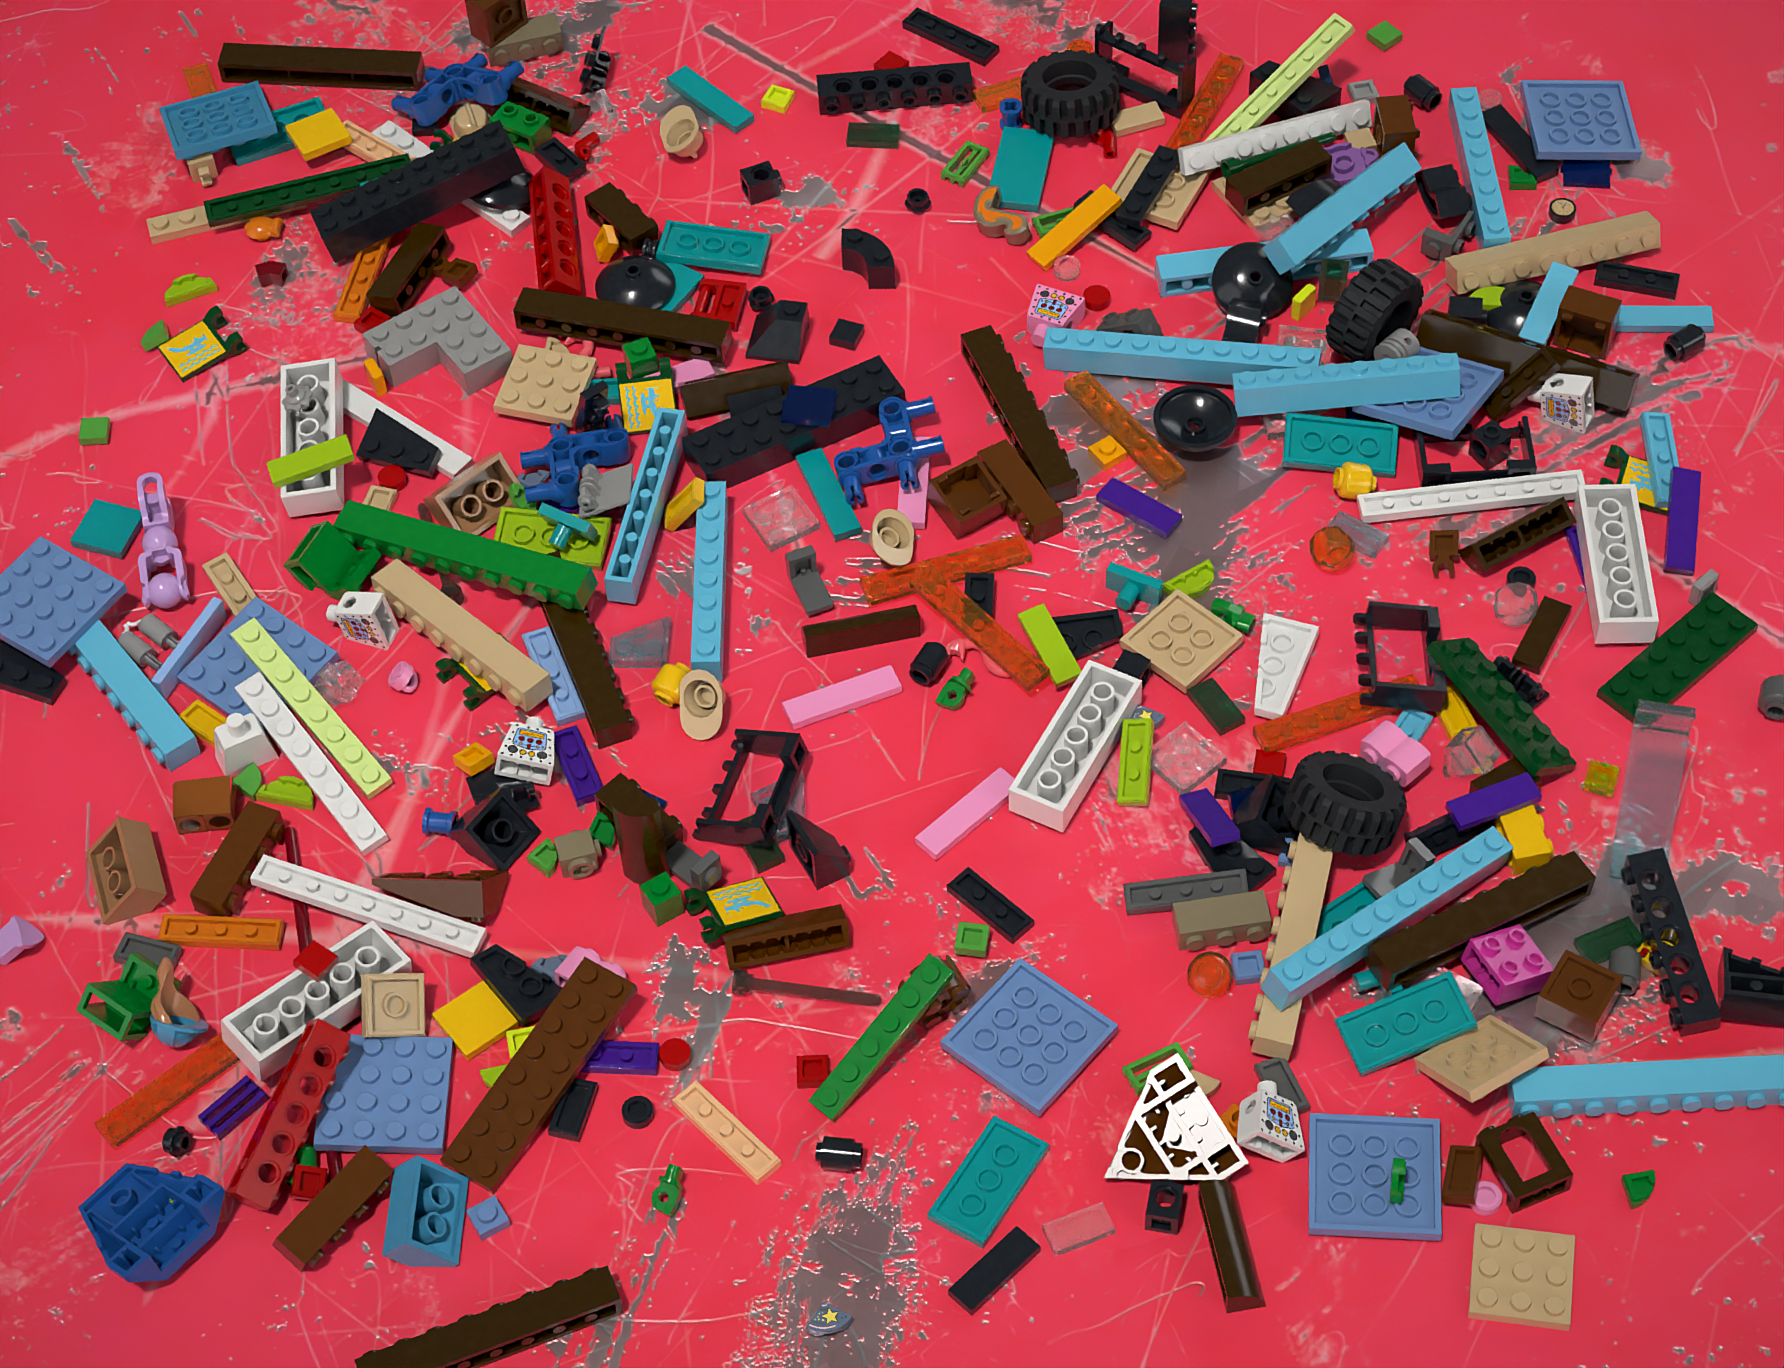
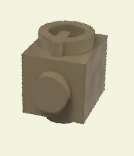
[554,828,602,879]

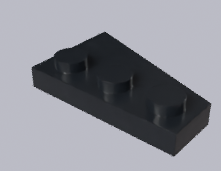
[356,408,442,477]
[1036,609,1123,676]
[0,639,67,706]
[1189,826,1276,892]
[470,944,562,1027]

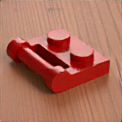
[690,278,747,329]

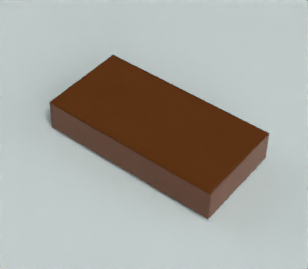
[1441,1145,1484,1205]

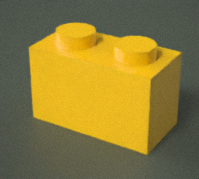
[1494,804,1554,876]

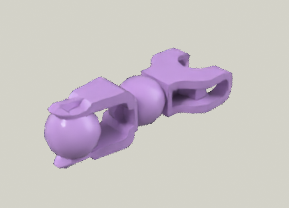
[137,472,190,608]

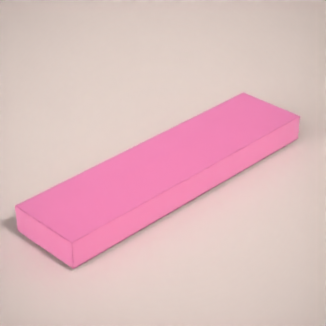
[897,436,931,529]
[782,665,902,730]
[915,767,1015,861]

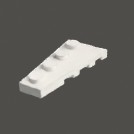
[1254,613,1319,722]

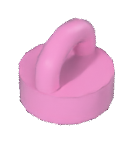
[388,661,418,693]

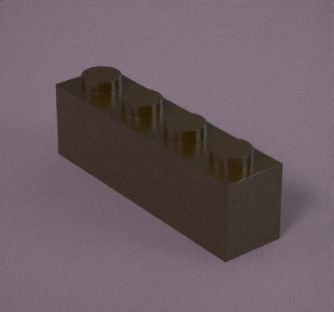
[1225,138,1332,217]
[366,223,452,317]

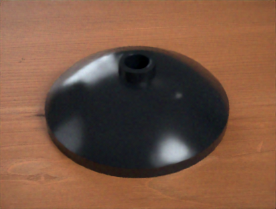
[470,168,534,210]
[1211,242,1293,320]
[595,255,676,310]
[1487,280,1556,338]
[1153,385,1237,452]

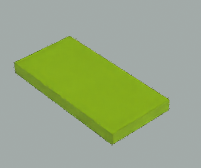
[493,507,612,571]

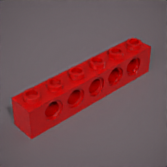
[528,166,581,296]
[225,1018,351,1211]

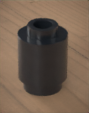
[1404,74,1442,111]
[1663,324,1706,361]
[909,642,949,685]
[815,1136,863,1171]

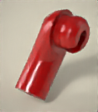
[1091,128,1116,159]
[574,131,600,163]

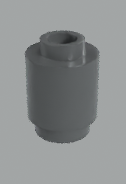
[1608,946,1642,995]

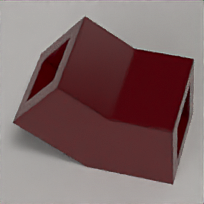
[255,261,289,288]

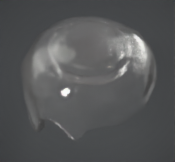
[1252,213,1295,242]
[1493,582,1538,627]

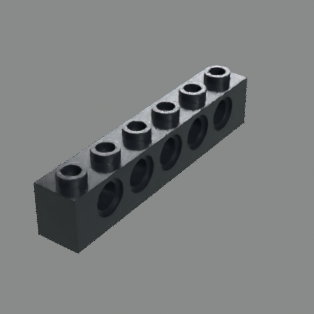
[816,62,973,115]
[1621,848,1722,1037]

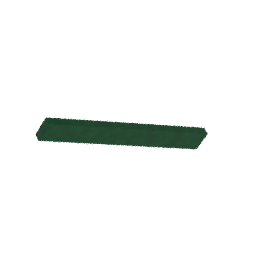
[203,153,411,228]

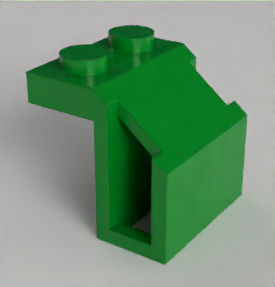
[283,521,382,600]
[76,952,183,1041]

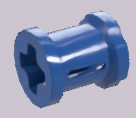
[999,98,1023,130]
[422,807,459,838]

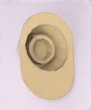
[449,103,491,138]
[660,105,704,158]
[869,509,914,566]
[679,669,726,740]

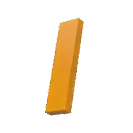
[1026,184,1123,272]

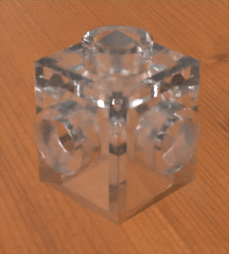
[313,660,366,706]

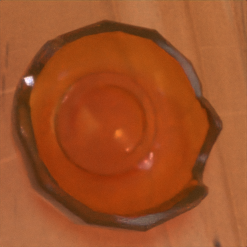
[1309,526,1355,572]
[1187,951,1234,999]

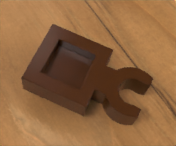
[432,256,479,288]
[1429,530,1460,579]

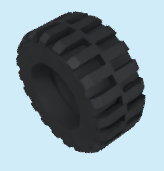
[1020,50,1120,139]
[1325,259,1424,362]
[1283,751,1407,857]

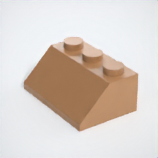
[423,452,521,535]
[86,817,167,925]

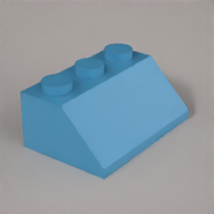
[382,1155,469,1267]

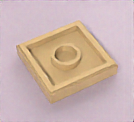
[361,973,425,1037]

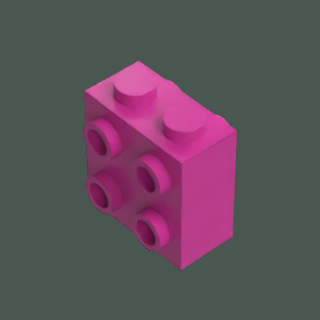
[1461,924,1554,1006]

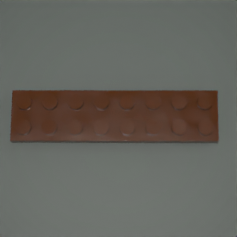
[440,957,638,1194]

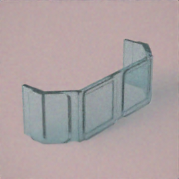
[1609,699,1696,885]

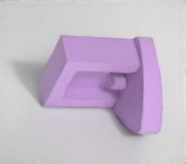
[0,915,45,965]

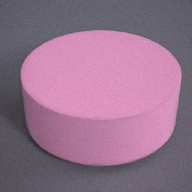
[1469,1181,1502,1216]

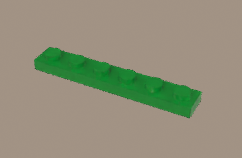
[808,953,956,1123]

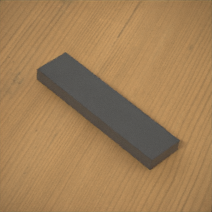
[1123,868,1249,916]

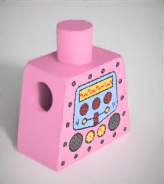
[1027,283,1085,347]

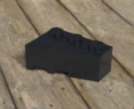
[1158,0,1198,64]
[1249,60,1342,120]
[1718,946,1784,1026]

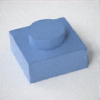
[466,1195,511,1241]

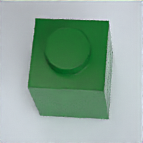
[622,337,659,379]
[639,871,684,927]

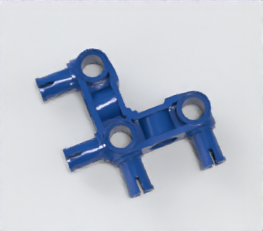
[391,53,524,126]
[834,396,946,505]
[520,414,631,507]

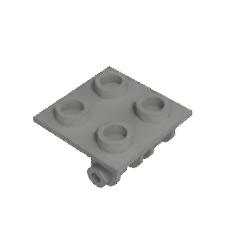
[577,463,634,519]

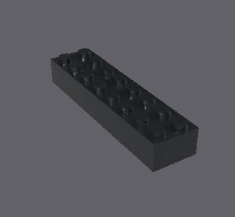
[310,120,525,263]
[682,355,906,489]

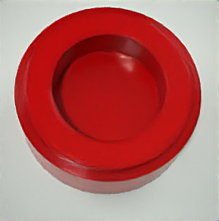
[1083,285,1110,311]
[377,465,407,491]
[659,1038,692,1071]

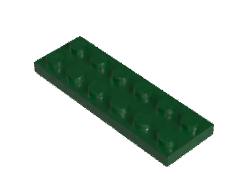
[1597,592,1758,731]
[1426,637,1577,778]

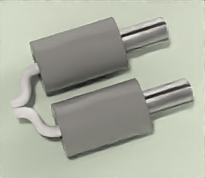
[117,614,179,671]

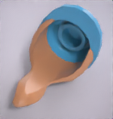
[149,957,209,1047]

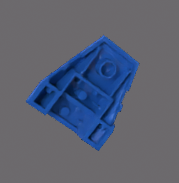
[78,1163,225,1282]

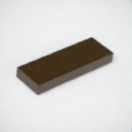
[1482,346,1561,422]
[1512,596,1572,675]

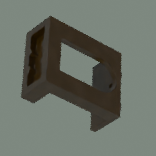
[1475,1112,1573,1214]

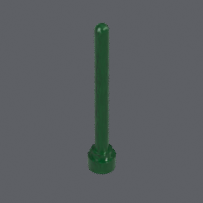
[1220,132,1336,179]

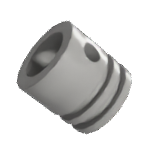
[1373,328,1420,360]

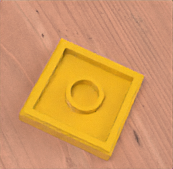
[285,107,353,161]
[432,980,519,1061]

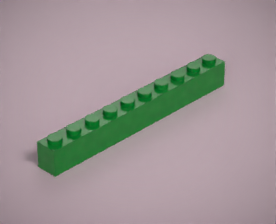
[333,500,598,611]

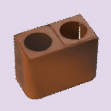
[172,775,237,834]

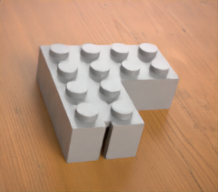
[362,286,513,396]

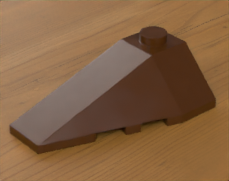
[371,870,509,922]

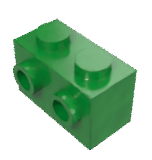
[489,101,552,155]

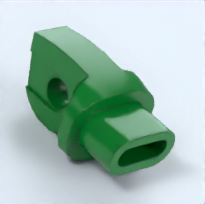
[1211,598,1256,633]
[935,667,975,711]
[651,1164,684,1218]

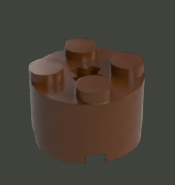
[898,955,971,1028]

